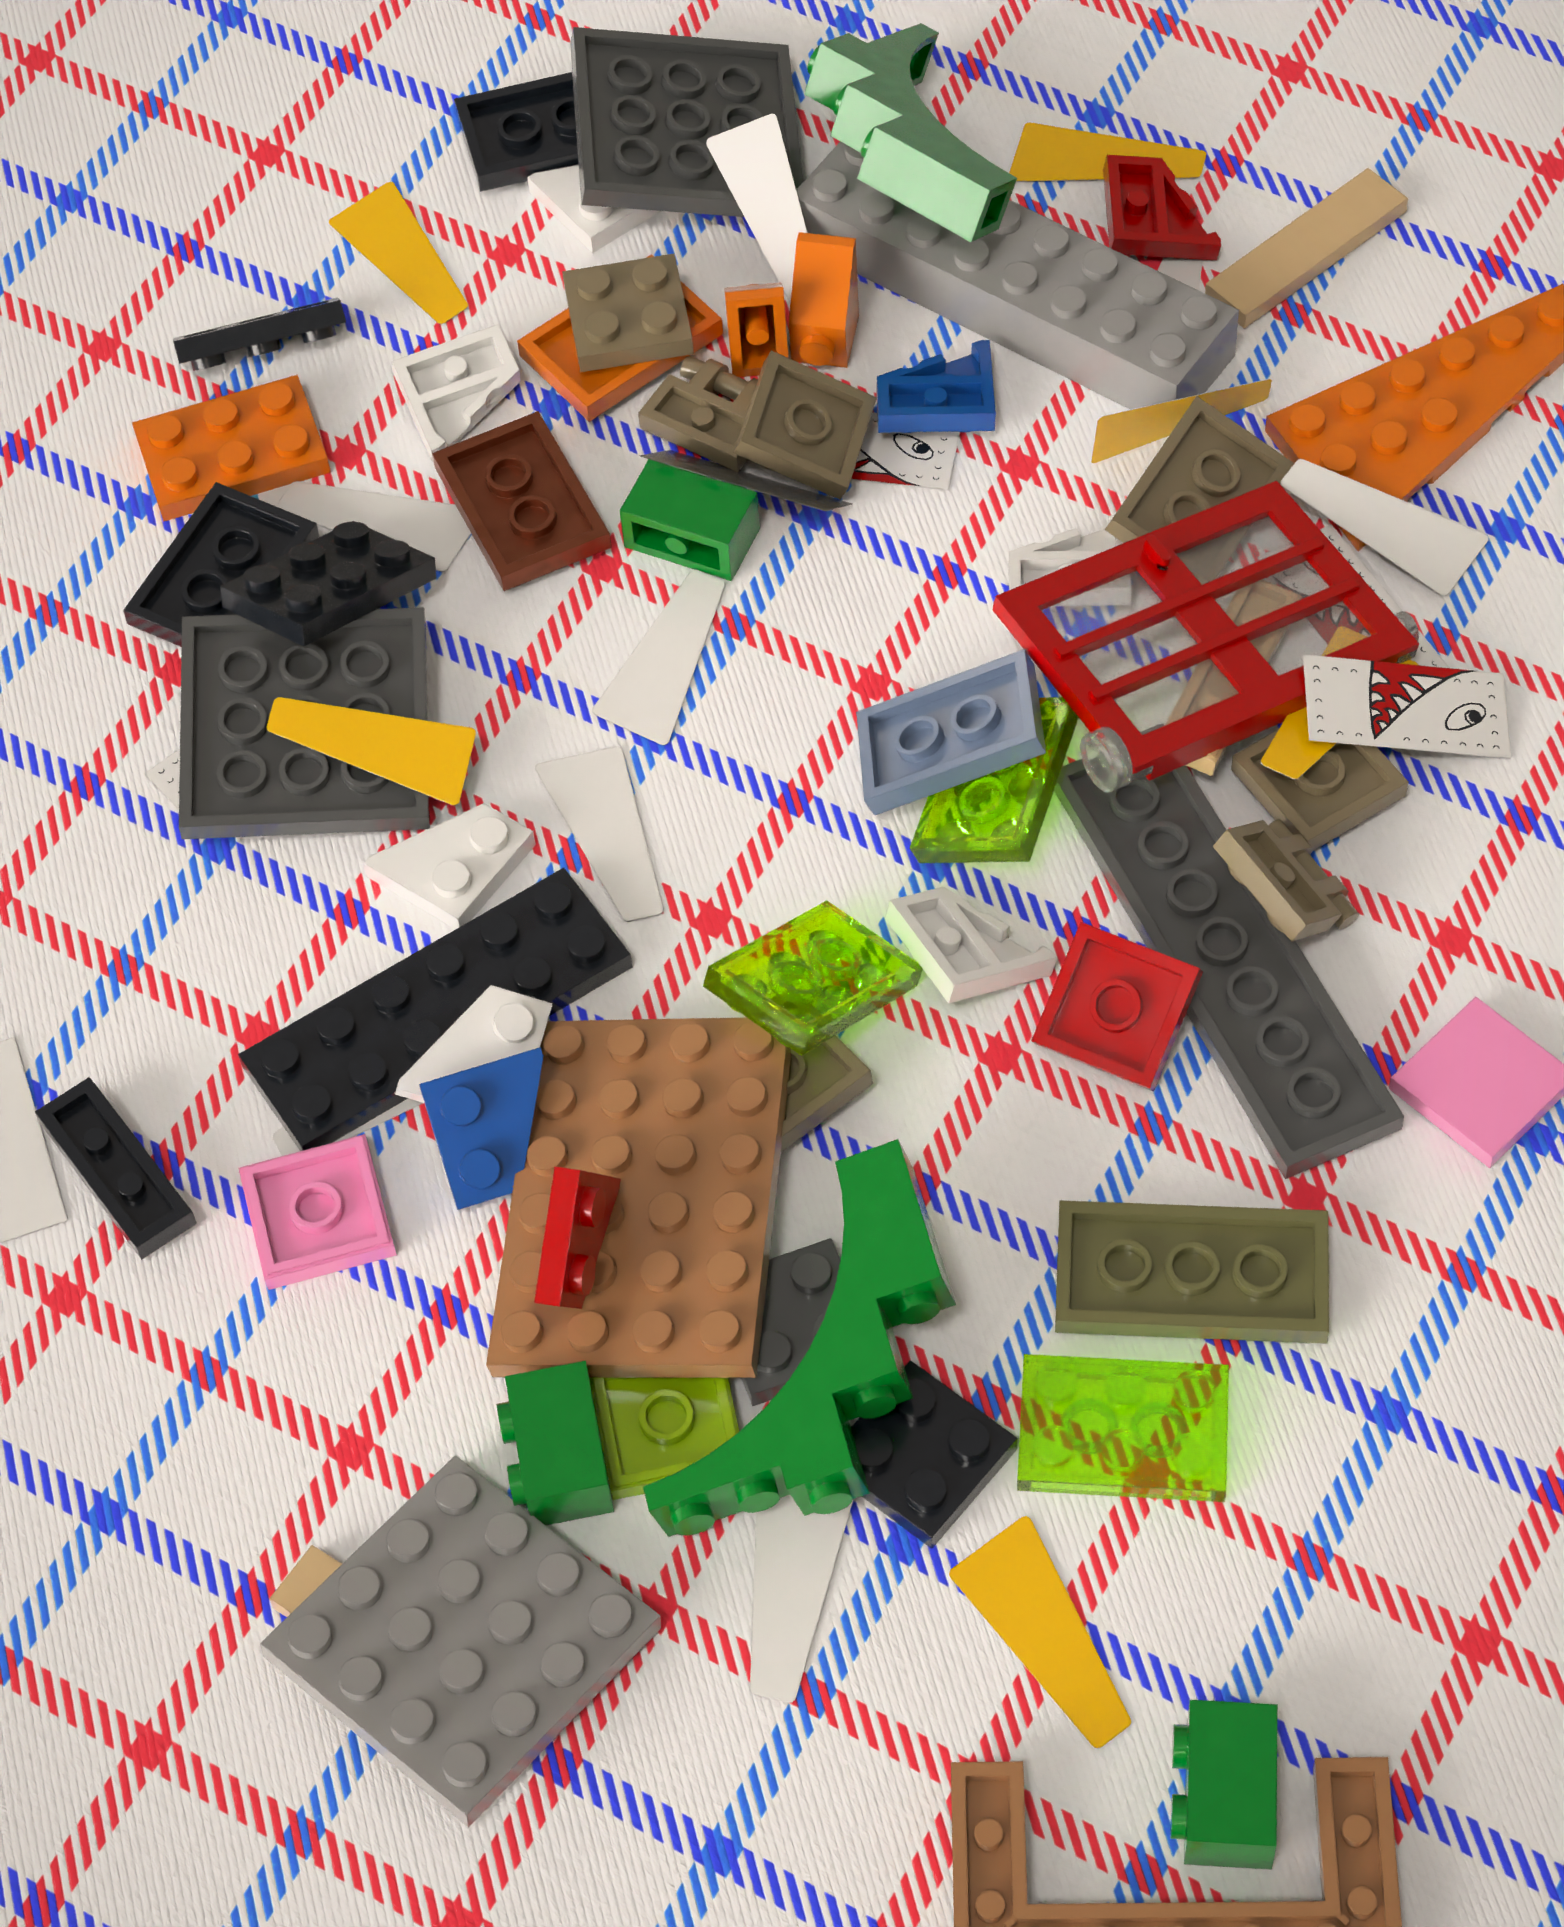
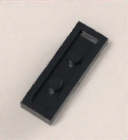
[173,297,346,371]
[35,1077,197,1260]

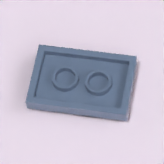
[856,649,1046,816]

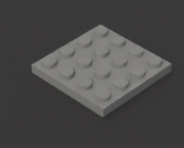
[260,1455,661,1828]

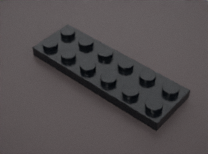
[238,867,633,1151]

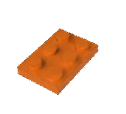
[517,254,724,422]
[132,374,331,522]

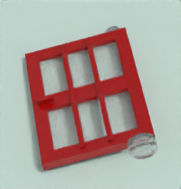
[992,480,1420,793]

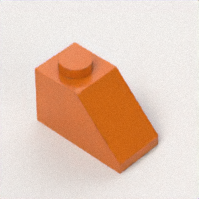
[789,232,859,368]
[724,282,788,377]

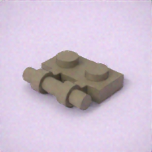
[638,355,758,472]
[1213,819,1359,942]

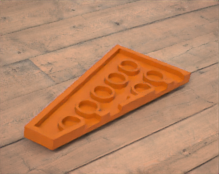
[1265,284,1564,552]

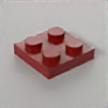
[1031,922,1203,1092]

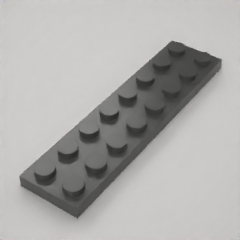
[1051,726,1404,1179]

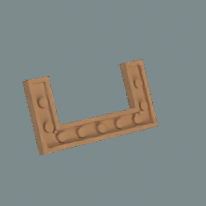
[951,1757,1402,1927]

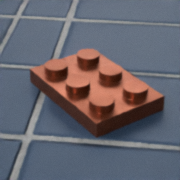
[432,411,612,591]

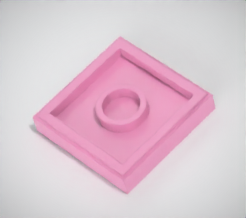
[1389,997,1564,1168]
[238,1134,397,1290]

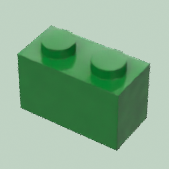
[619,459,760,581]
[496,1360,614,1526]
[1170,1700,1278,1870]

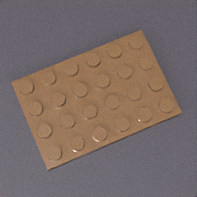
[486,1017,794,1378]

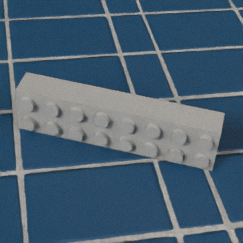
[796,142,1239,409]

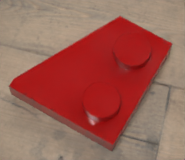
[1103,154,1221,261]
[534,1166,621,1309]

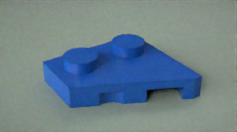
[876,340,996,433]
[419,1047,543,1210]

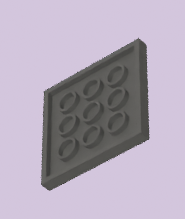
[570,27,804,217]
[179,607,430,839]

